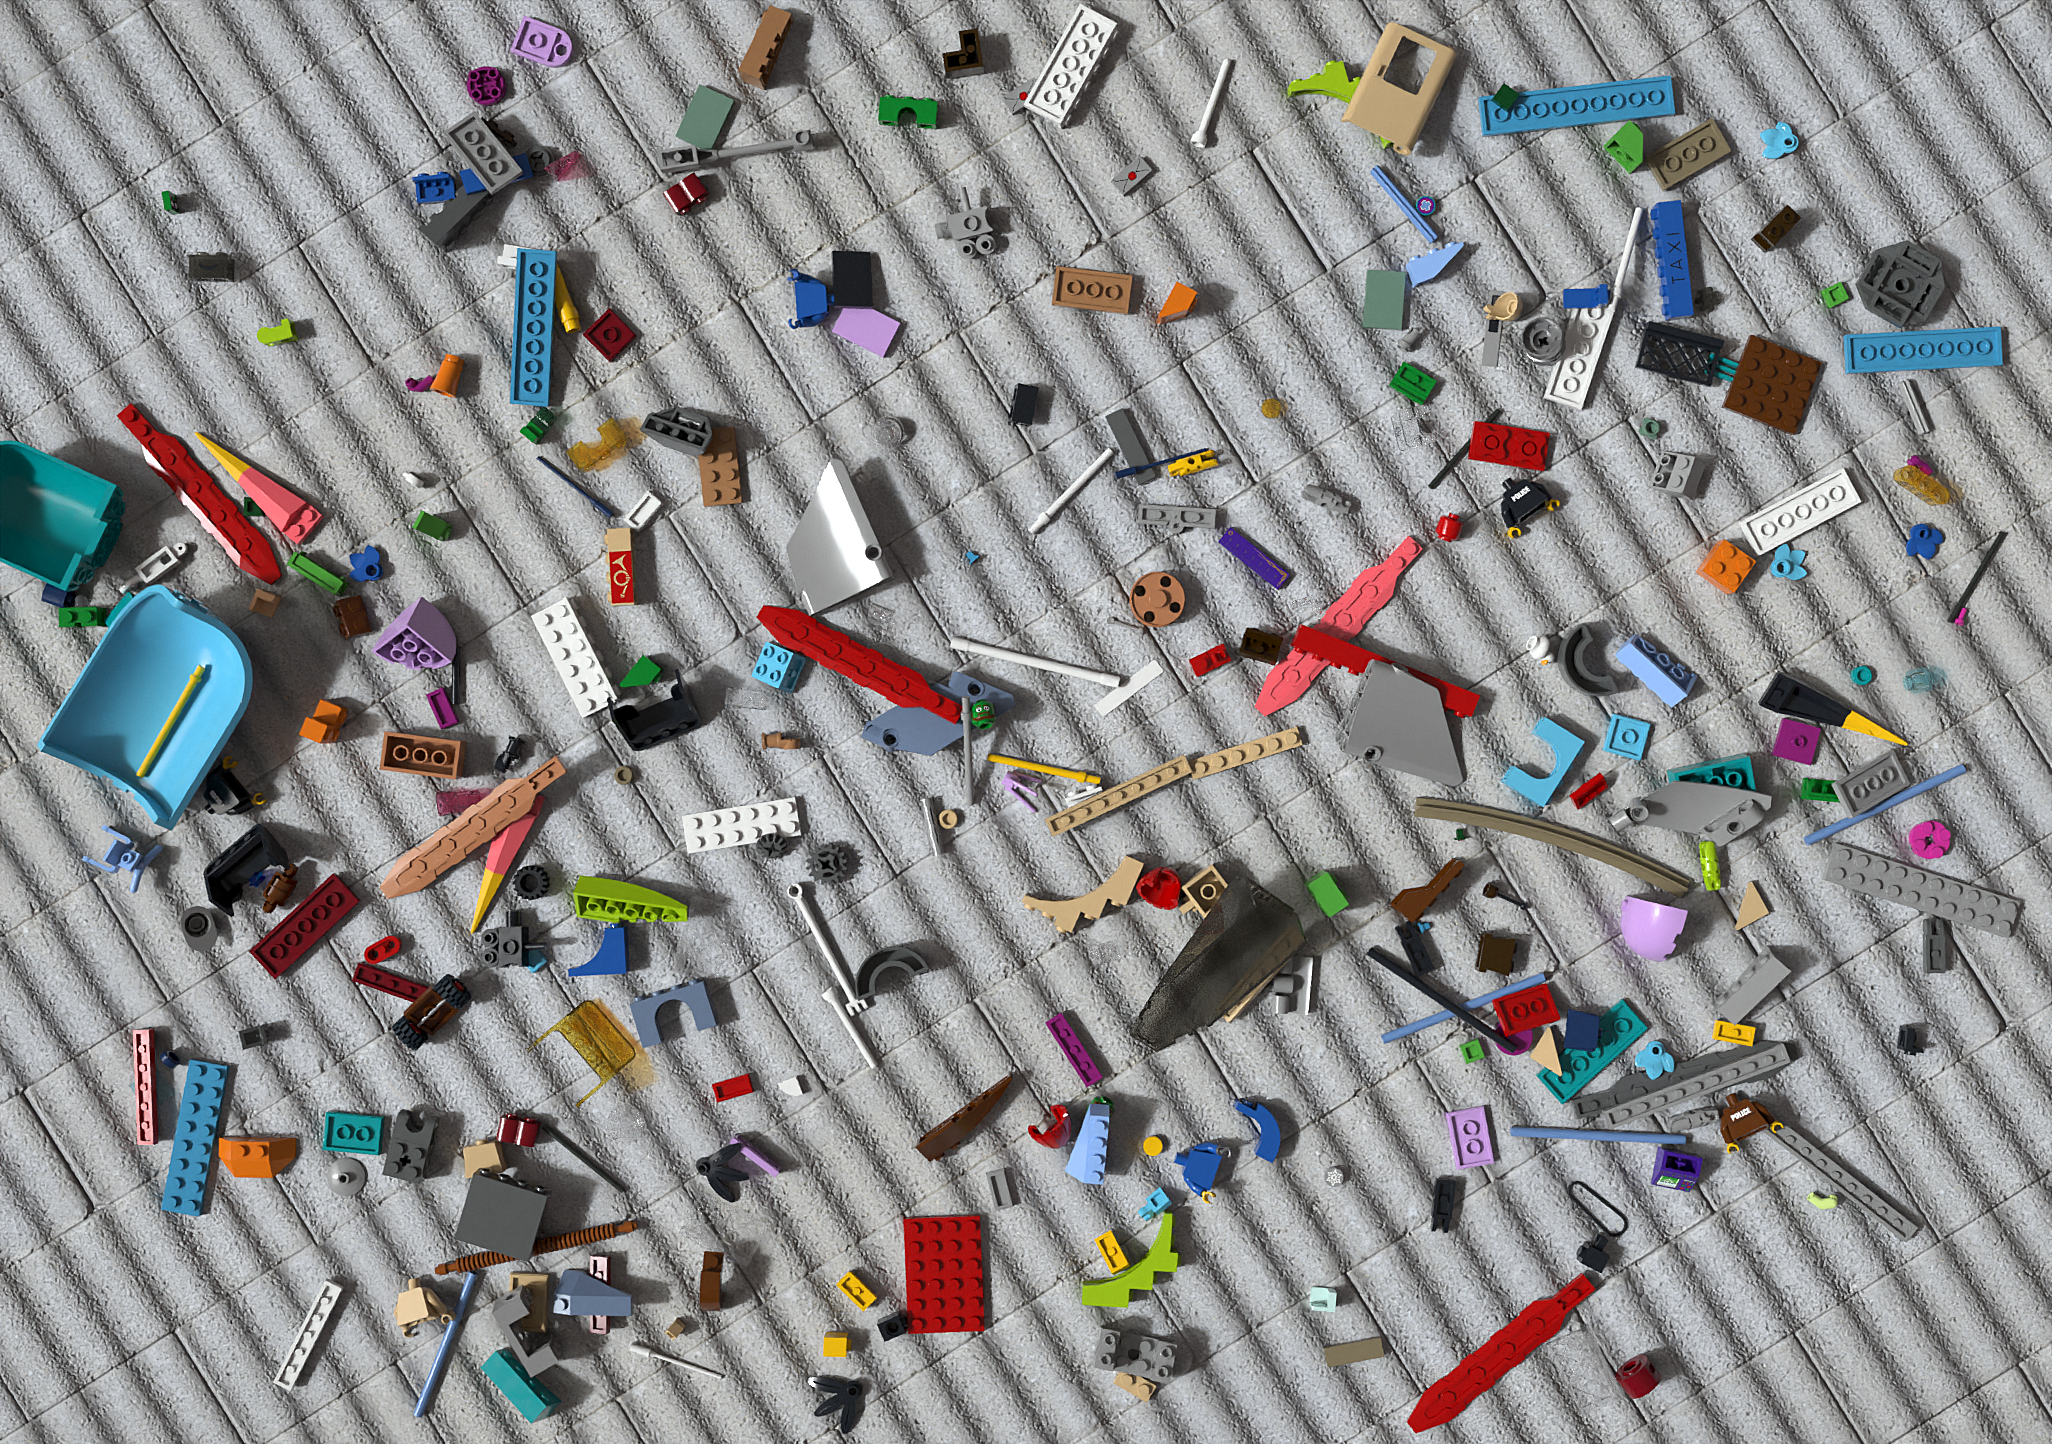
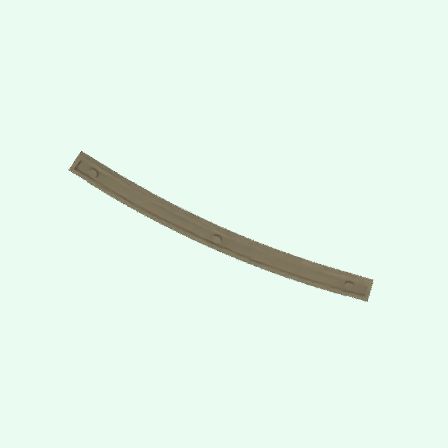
[1414,798,1690,898]

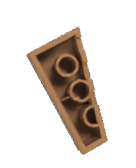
[738,5,793,90]

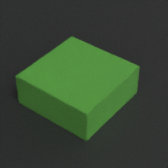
[1821,281,1849,309]
[1459,1038,1485,1064]

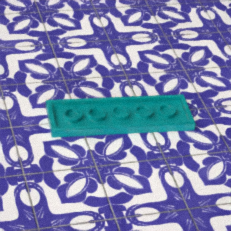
[1536,999,1648,1105]

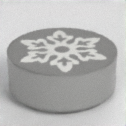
[1324,1167,1344,1187]

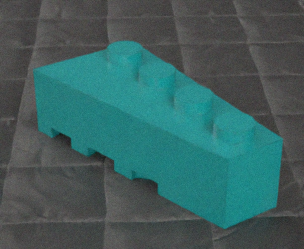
[1667,753,1756,792]
[480,1348,562,1424]

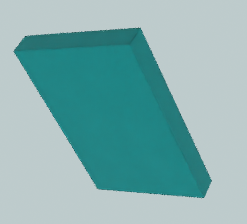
[322,1111,385,1156]

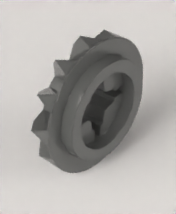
[526,145,555,177]
[756,833,787,860]

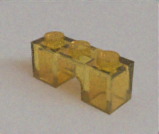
[566,417,629,473]

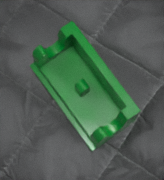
[1801,778,1840,803]

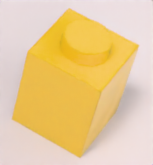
[823,1332,852,1357]

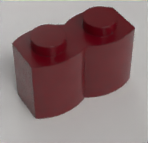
[663,173,709,216]
[496,1112,541,1147]

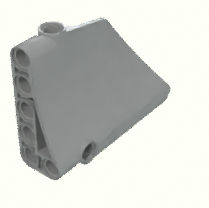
[786,459,895,616]
[1335,659,1463,786]

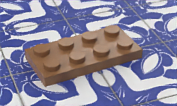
[1052,266,1133,315]
[698,427,743,507]

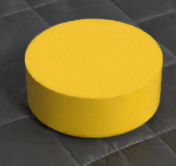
[1143,1136,1162,1156]

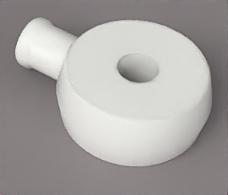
[403,471,424,488]

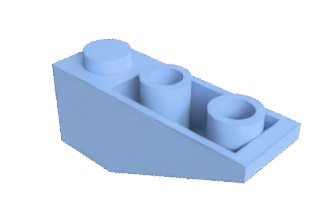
[1405,241,1464,288]

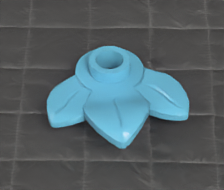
[1760,122,1798,159]
[1770,544,1807,580]
[1635,1041,1674,1080]

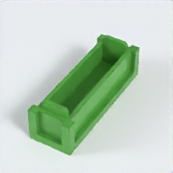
[287,551,349,596]

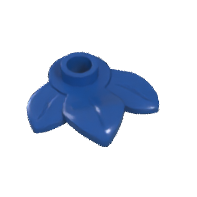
[1906,523,1943,560]
[349,545,383,582]

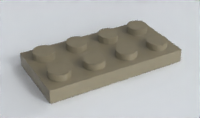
[1643,118,1731,191]

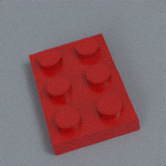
[1492,983,1561,1037]

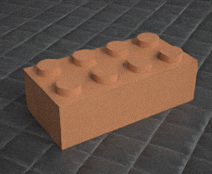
[379,731,467,780]

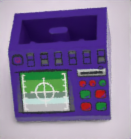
[1651,1146,1703,1192]

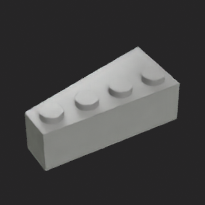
[1715,945,1791,1025]

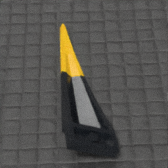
[1758,671,1908,746]

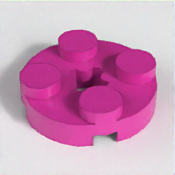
[1908,820,1951,859]

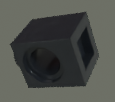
[877,1311,908,1342]

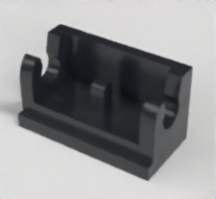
[1008,383,1039,426]

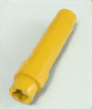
[555,264,581,334]

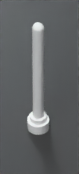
[1190,59,1231,148]
[822,986,878,1069]

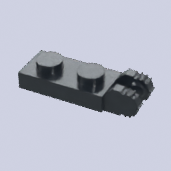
[1395,921,1435,977]
[1430,1177,1456,1233]

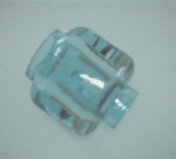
[1903,667,1935,694]

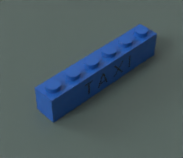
[1650,200,1694,321]

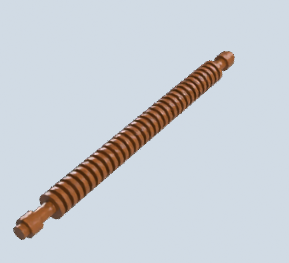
[434,1220,638,1276]

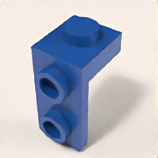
[1563,284,1610,309]

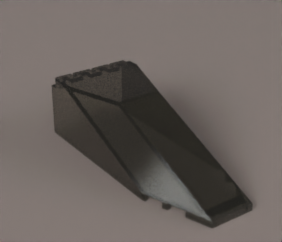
[1129,875,1308,1052]

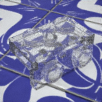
[1611,269,1656,313]

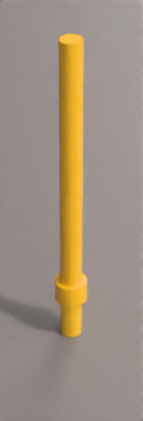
[987,753,1101,784]

